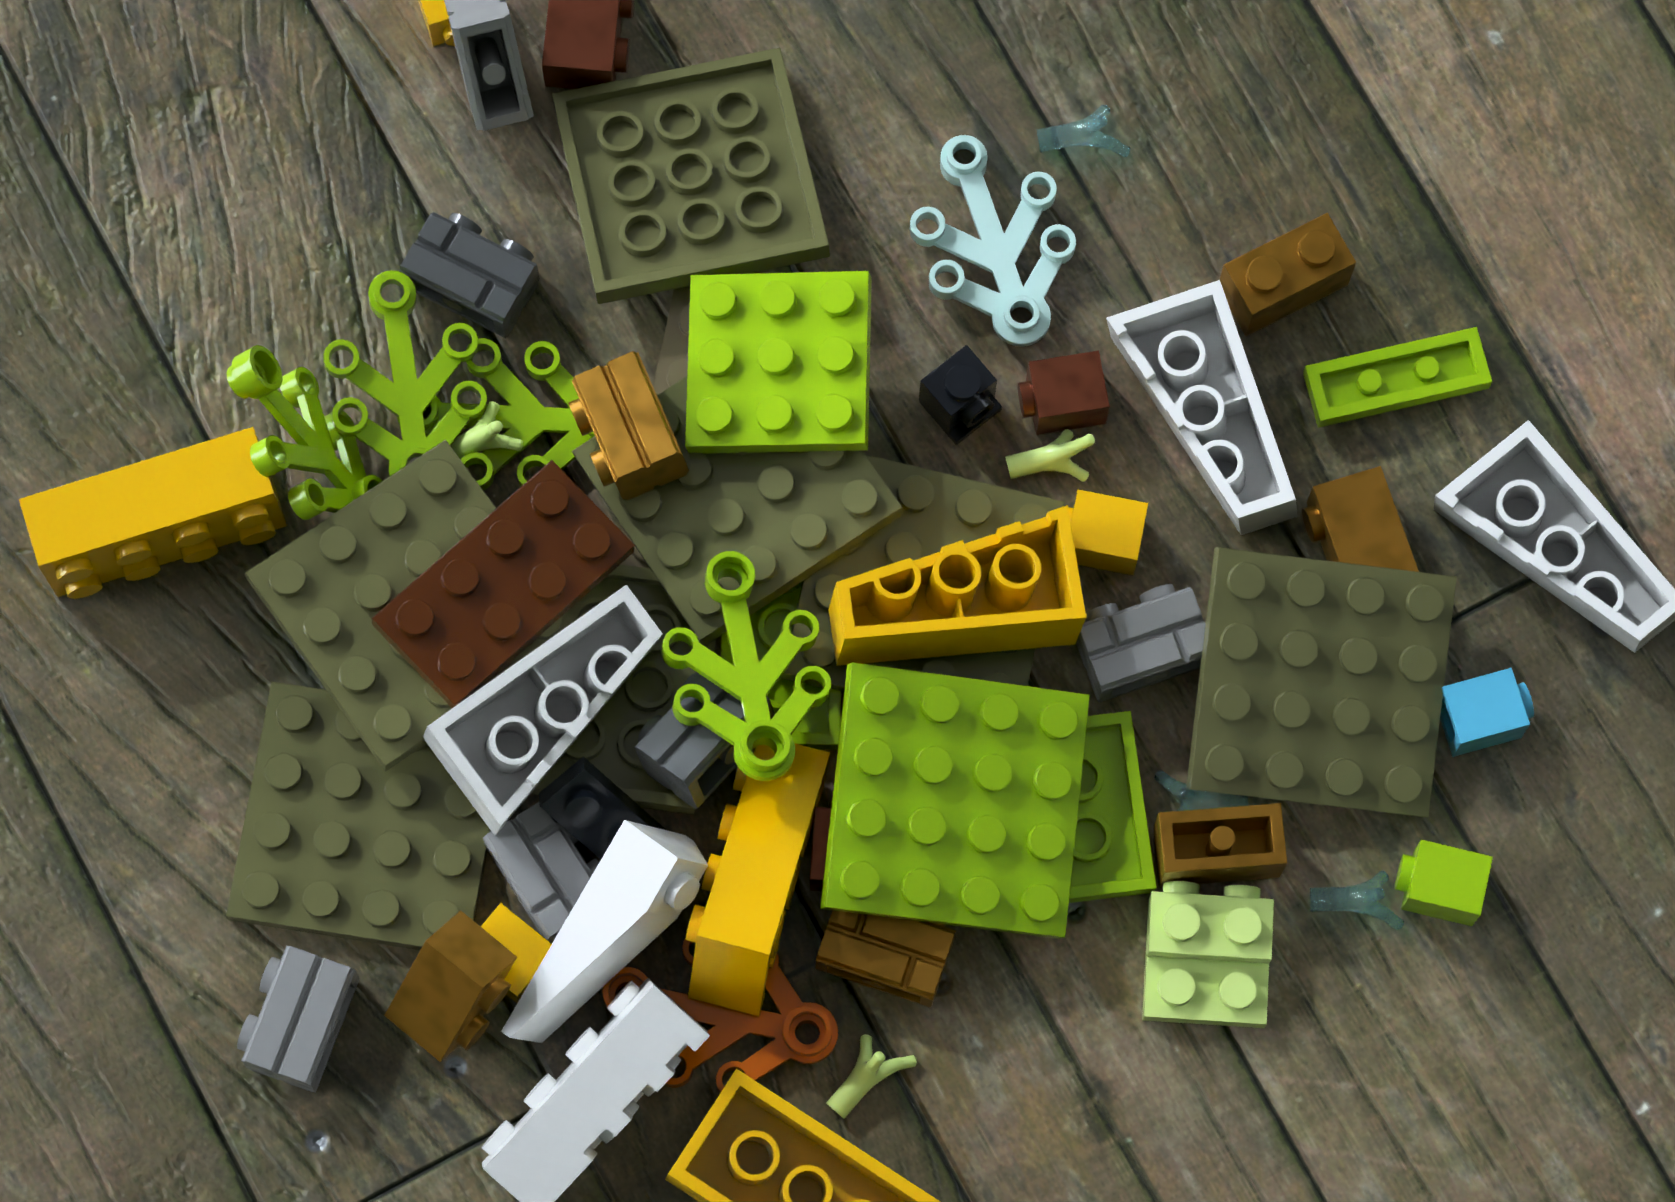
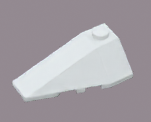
[501,820,708,1043]

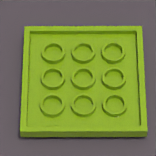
[820,662,1090,939]

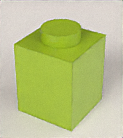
[1395,840,1493,926]

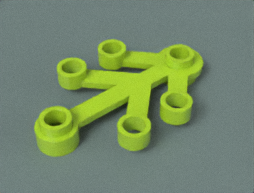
[323,270,487,476]
[397,338,595,491]
[227,345,383,520]
[661,551,831,781]

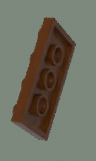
[372,460,635,708]

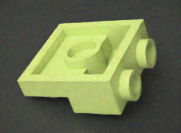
[1142,881,1274,1028]

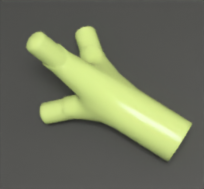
[451,401,523,460]
[1005,429,1095,482]
[826,1034,917,1119]

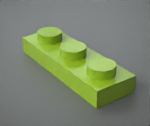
[1303,327,1492,428]

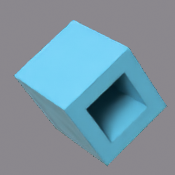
[1440,668,1534,757]

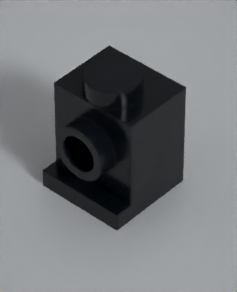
[919,345,1002,445]

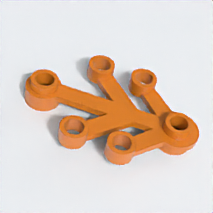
[602,938,838,1093]

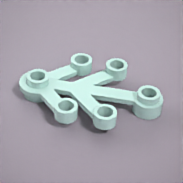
[910,135,1076,347]

